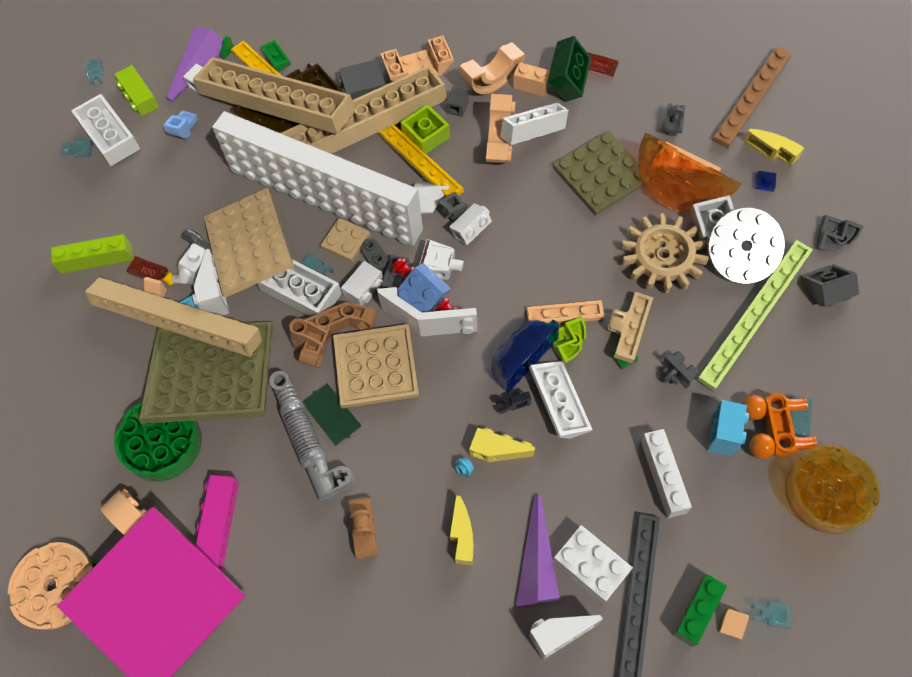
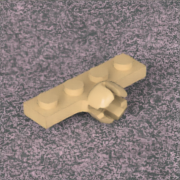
[608,292,653,364]

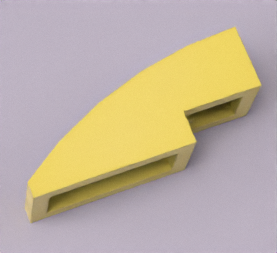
[744,129,804,167]
[450,495,474,566]

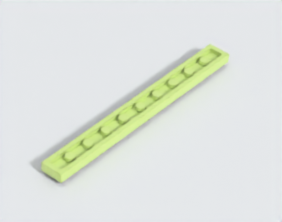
[698,240,813,391]

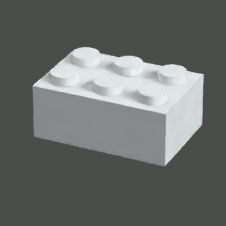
[553,525,633,605]

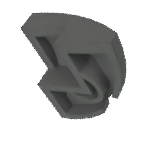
[818,215,863,251]

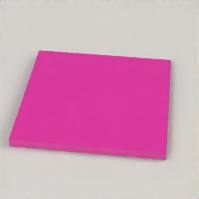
[57,507,246,677]

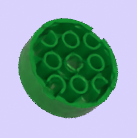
[114,402,202,482]

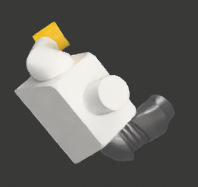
[162,229,211,286]

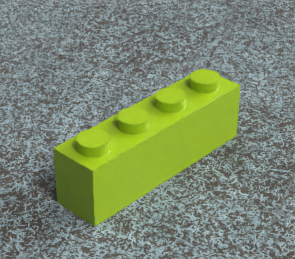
[51,234,133,274]

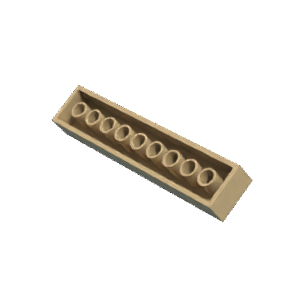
[193,57,355,134]
[280,65,447,154]

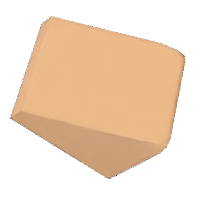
[144,277,167,298]
[719,609,749,640]

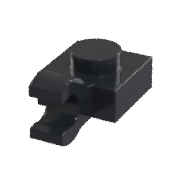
[495,391,531,414]

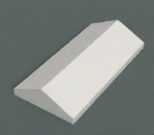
[529,361,593,439]

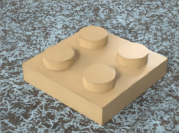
[321,218,371,263]

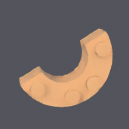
[459,42,525,94]
[486,94,515,163]
[100,489,147,535]

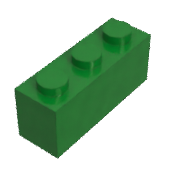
[673,574,727,647]

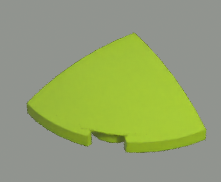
[546,317,586,363]

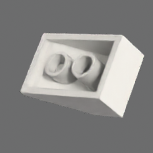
[192,249,229,315]
[529,615,602,660]

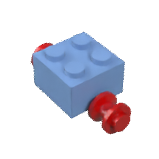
[393,258,459,313]

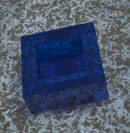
[755,171,777,192]

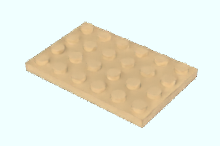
[204,188,294,297]

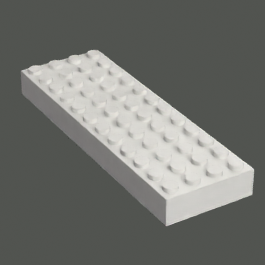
[212,111,423,246]

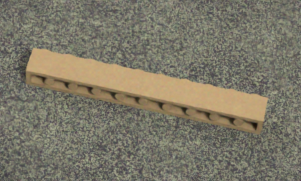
[85,277,262,357]

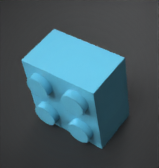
[707,400,749,456]

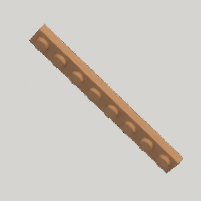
[713,46,792,149]

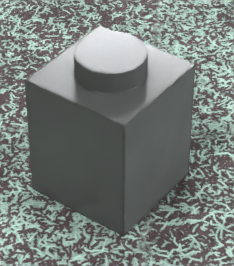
[446,87,469,117]

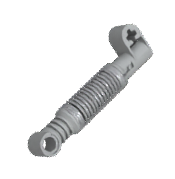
[269,371,356,501]

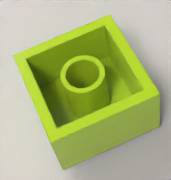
[400,104,450,154]

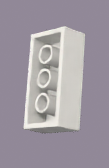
[71,94,140,166]
[257,259,342,317]

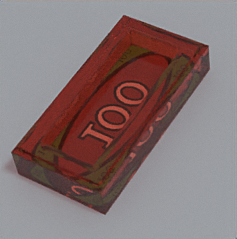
[587,52,619,77]
[126,256,168,281]

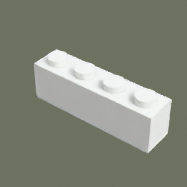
[500,103,569,145]
[641,429,692,518]

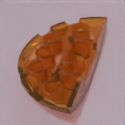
[638,132,742,212]

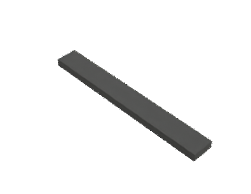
[617,514,660,677]

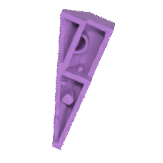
[166,26,223,102]
[516,495,560,607]

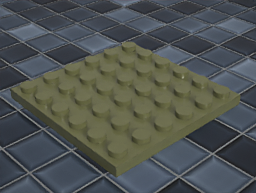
[139,321,273,424]

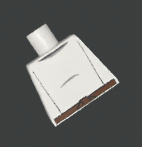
[420,239,464,280]

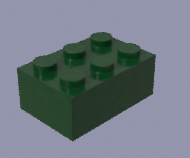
[547,36,591,102]

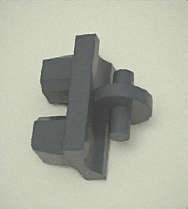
[664,103,685,136]
[662,351,698,389]

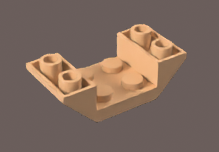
[380,35,454,81]

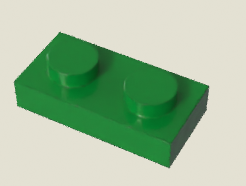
[261,40,291,72]

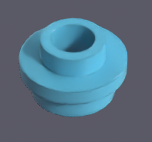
[455,457,474,477]

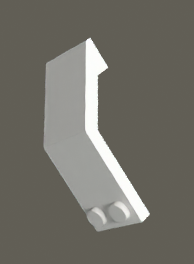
[377,287,477,336]

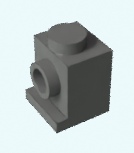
[440,192,466,222]

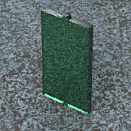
[303,383,362,446]

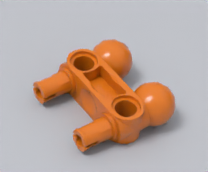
[742,393,817,459]

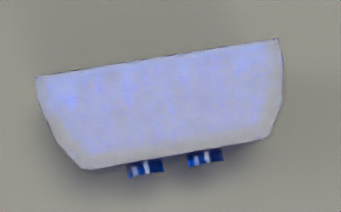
[492,319,559,394]

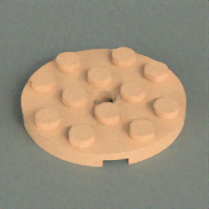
[8,542,94,630]

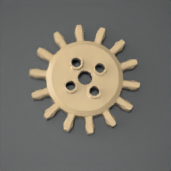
[621,213,709,293]

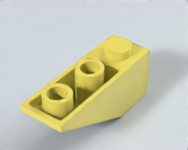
[469,428,535,462]

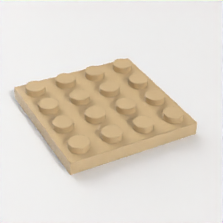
[333,324,419,408]

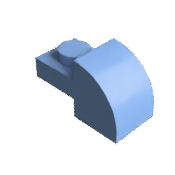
[163,110,198,138]

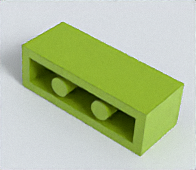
[115,65,159,116]

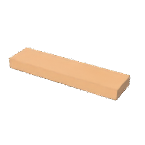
[526,300,604,327]

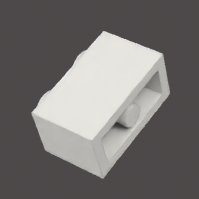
[341,261,383,305]

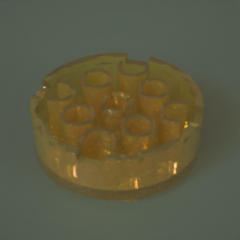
[785,445,880,534]

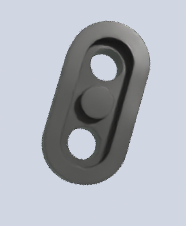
[361,239,389,271]

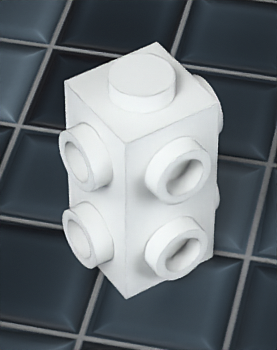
[449,203,492,245]

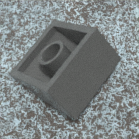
[801,264,859,307]

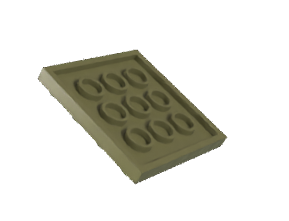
[553,130,652,216]

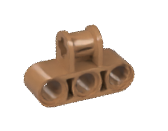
[349,497,378,560]

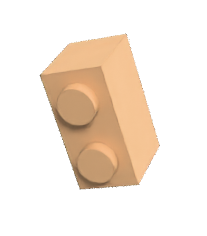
[513,62,550,97]

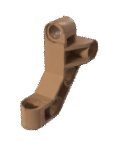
[289,302,377,368]

